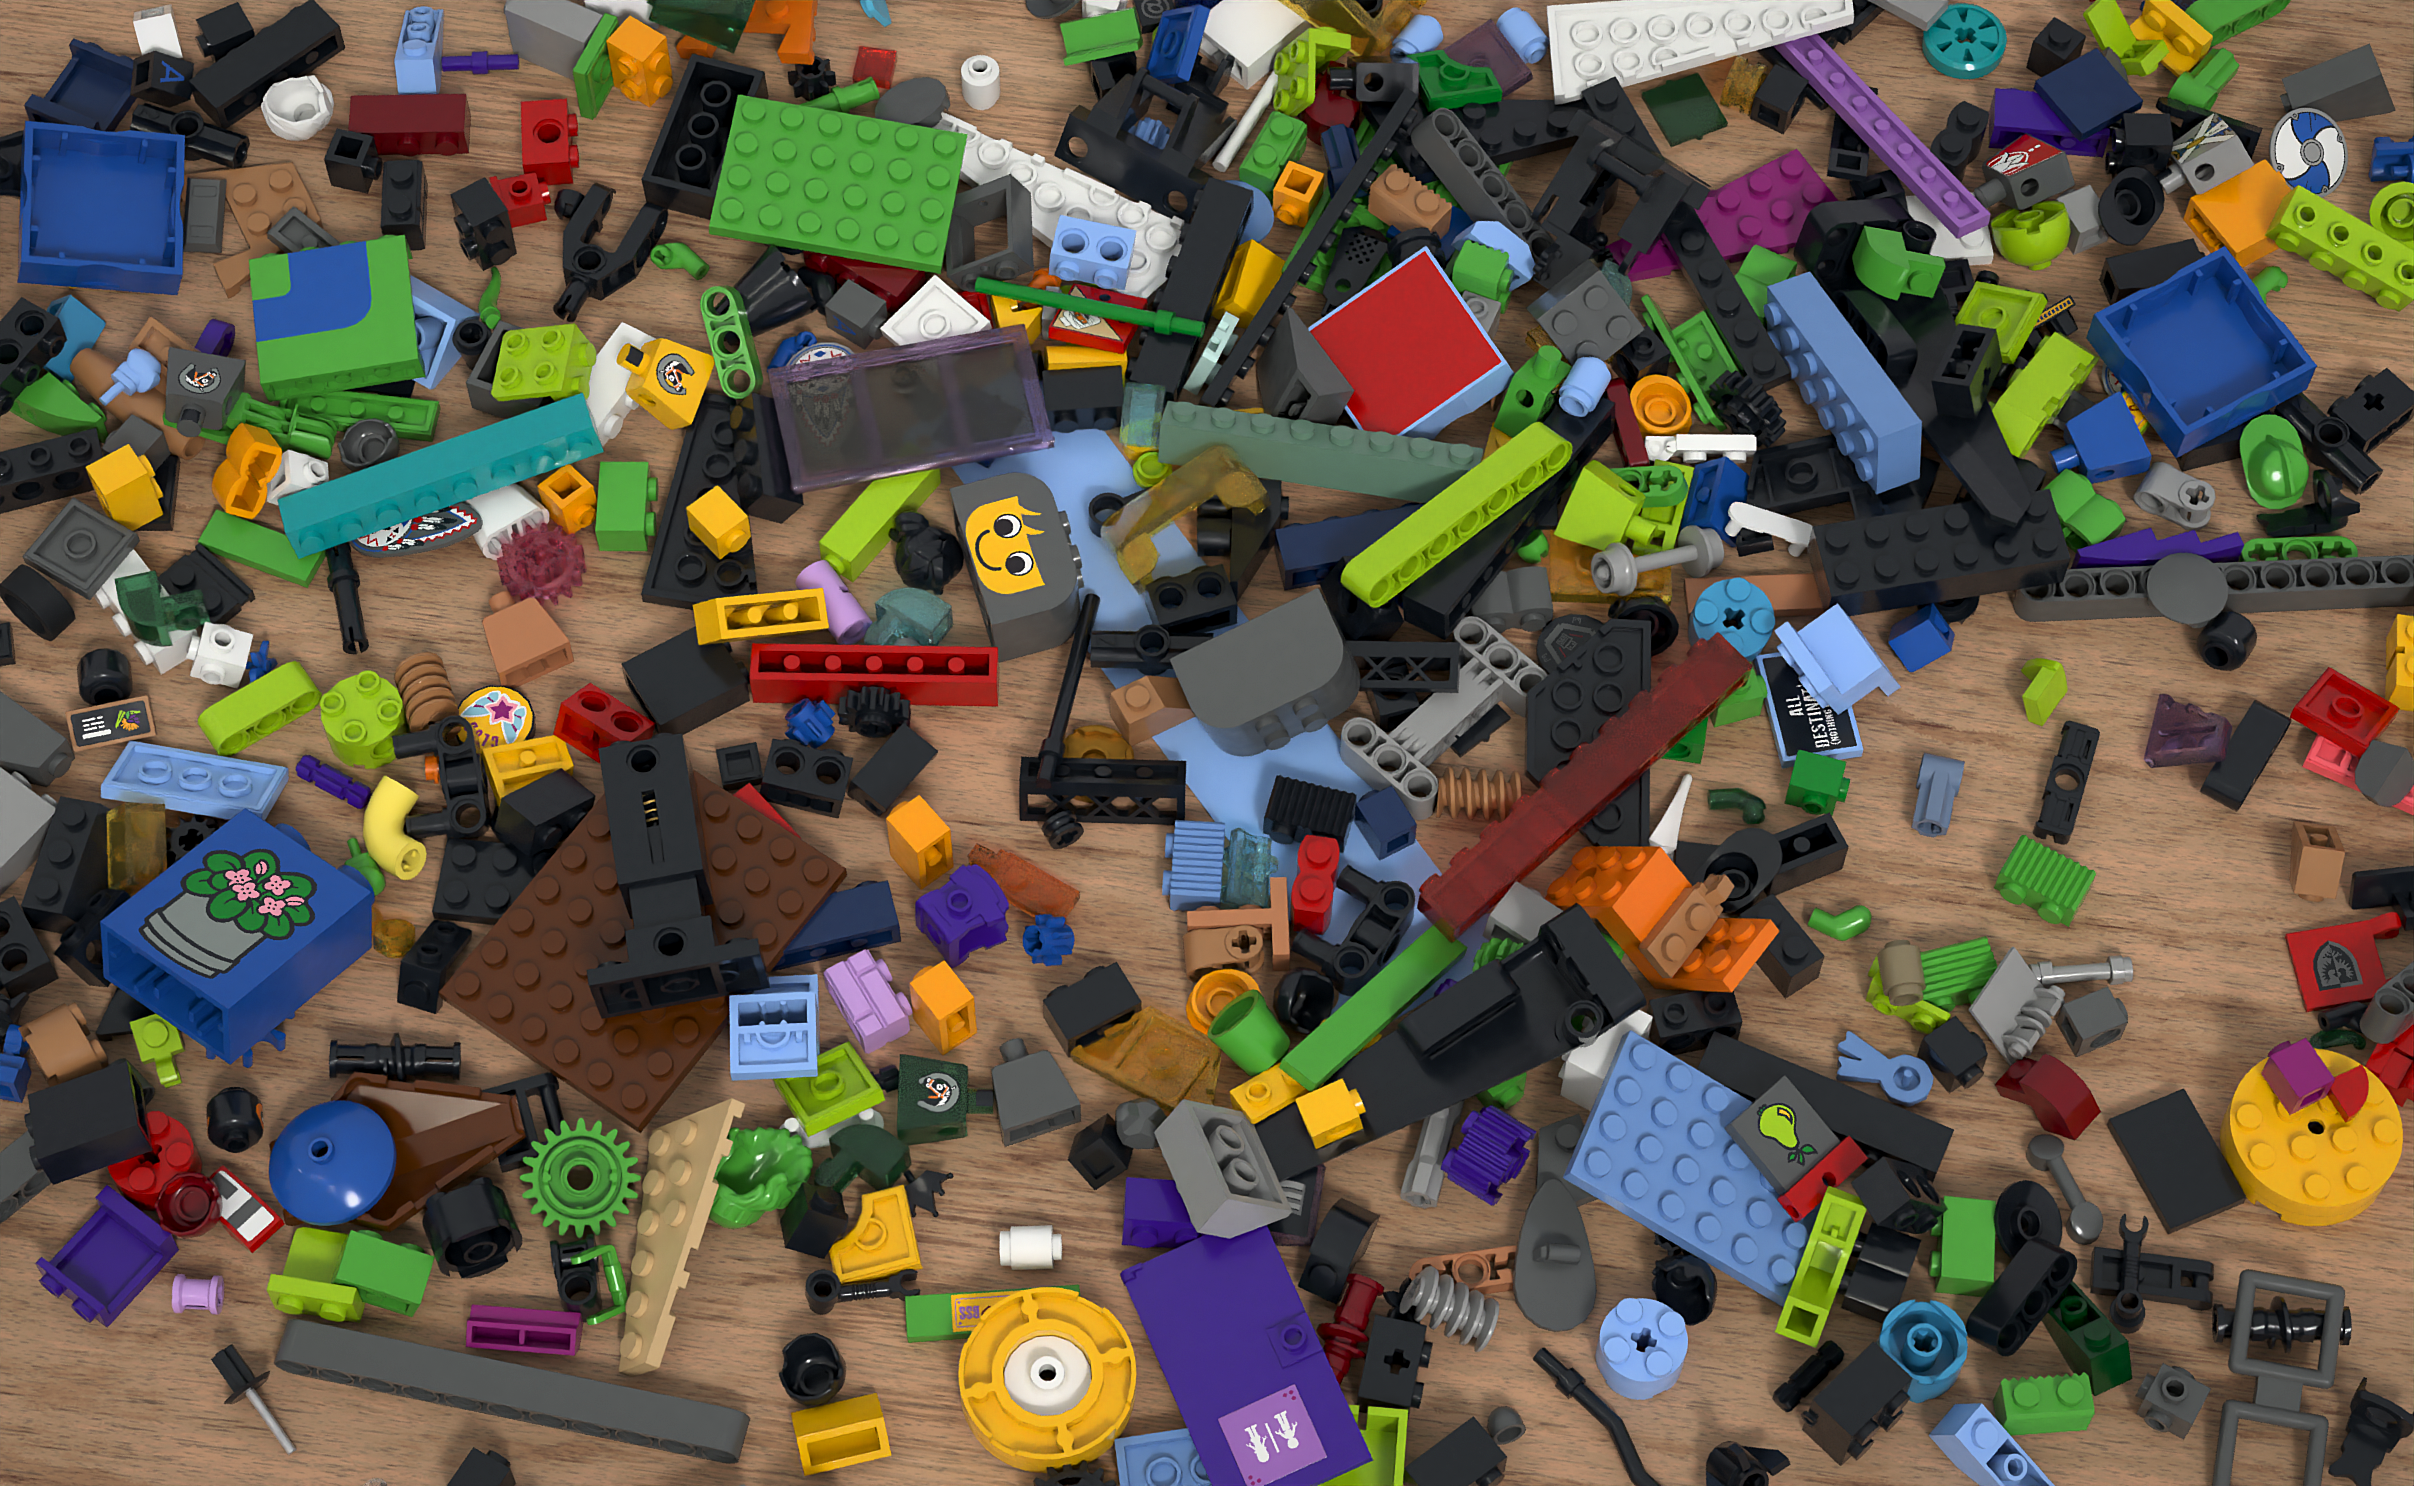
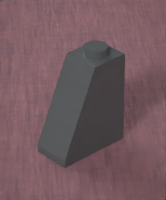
[2280,44,2396,122]
[0,691,75,787]

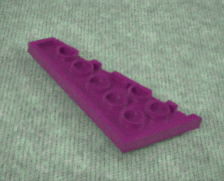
[1605,149,1838,283]

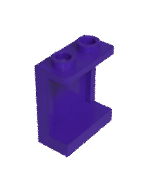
[35,1185,179,1328]

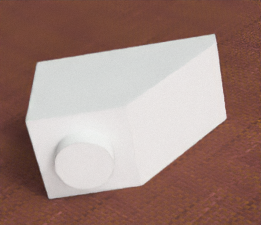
[133,4,183,59]

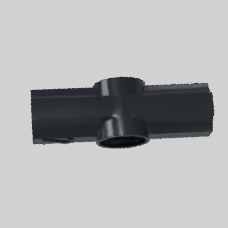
[130,103,250,169]
[2274,392,2383,495]
[1090,624,1214,676]

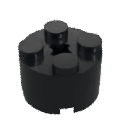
[422,1177,523,1278]

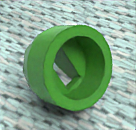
[1517,529,1549,564]

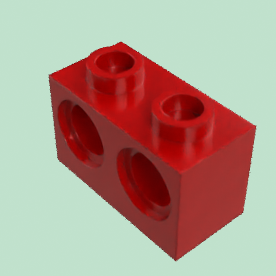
[553,683,656,763]

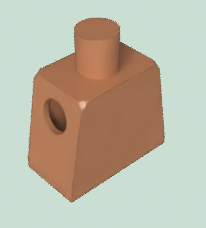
[482,591,574,689]

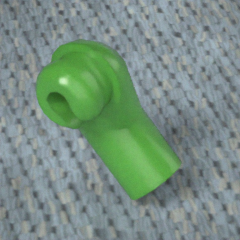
[1807,905,1872,941]

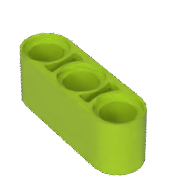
[198,661,322,757]

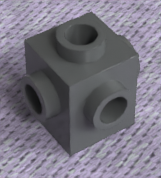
[2136,1363,2211,1440]

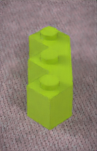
[1989,332,2101,458]

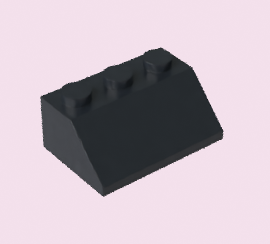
[21,796,150,934]

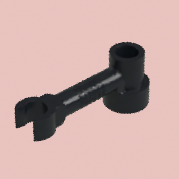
[2109,1214,2149,1334]
[805,1269,920,1315]

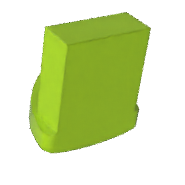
[2021,658,2068,726]

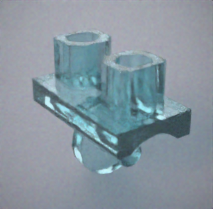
[1221,827,1278,909]

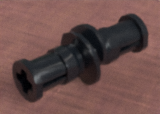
[329,1032,461,1082]
[2212,1296,2352,1353]

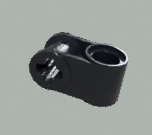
[550,1233,602,1323]

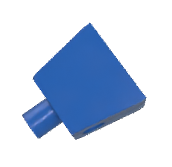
[2048,391,2151,484]

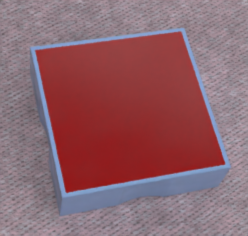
[1308,246,1515,440]

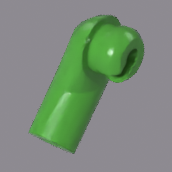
[650,243,709,280]
[2252,266,2288,306]

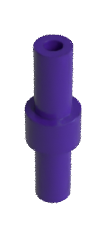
[441,51,520,75]

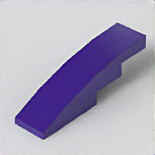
[2071,528,2244,569]

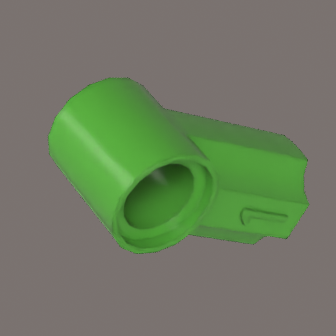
[2167,48,2240,111]

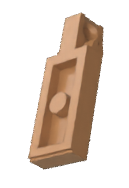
[1638,874,1735,978]

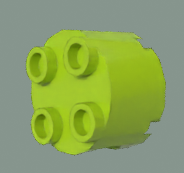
[320,670,410,769]

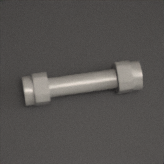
[2028,955,2133,989]

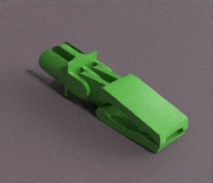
[162,392,338,459]

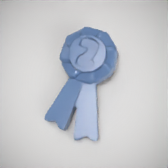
[1836,1031,1934,1107]

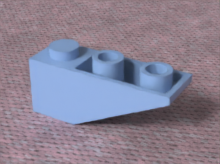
[394,6,444,95]
[1929,1403,2055,1486]

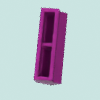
[466,1304,584,1356]

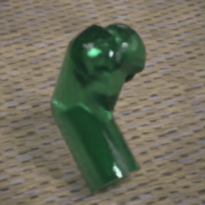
[1707,788,1766,824]

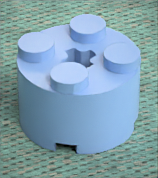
[1595,1298,1688,1400]

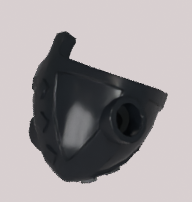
[1608,595,1679,657]

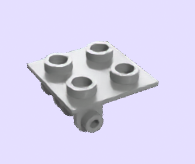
[1968,947,2065,1066]

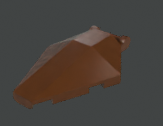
[269,1072,526,1233]

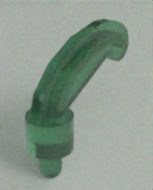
[2309,1029,2366,1050]

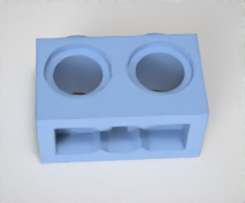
[1048,215,1136,290]

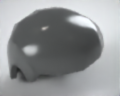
[338,418,400,472]

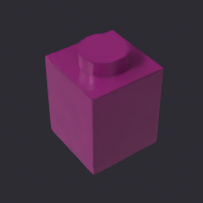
[2261,1038,2335,1115]

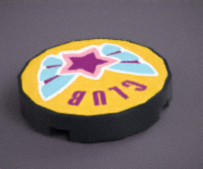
[456,685,536,755]

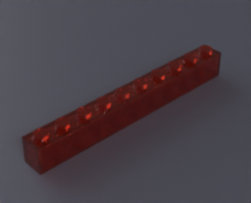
[1417,632,1753,943]

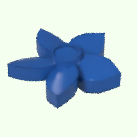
[246,641,278,683]

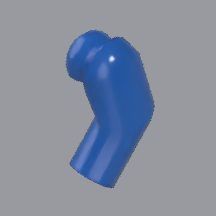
[767,331,817,380]

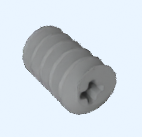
[1400,1266,1499,1352]

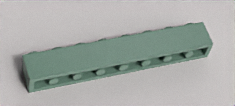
[1158,401,1484,503]

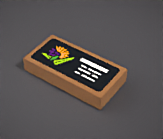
[65,695,157,752]

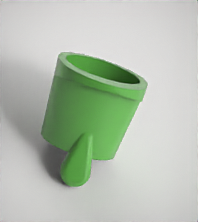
[1207,989,1291,1077]

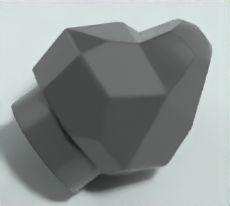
[1115,1098,1167,1149]

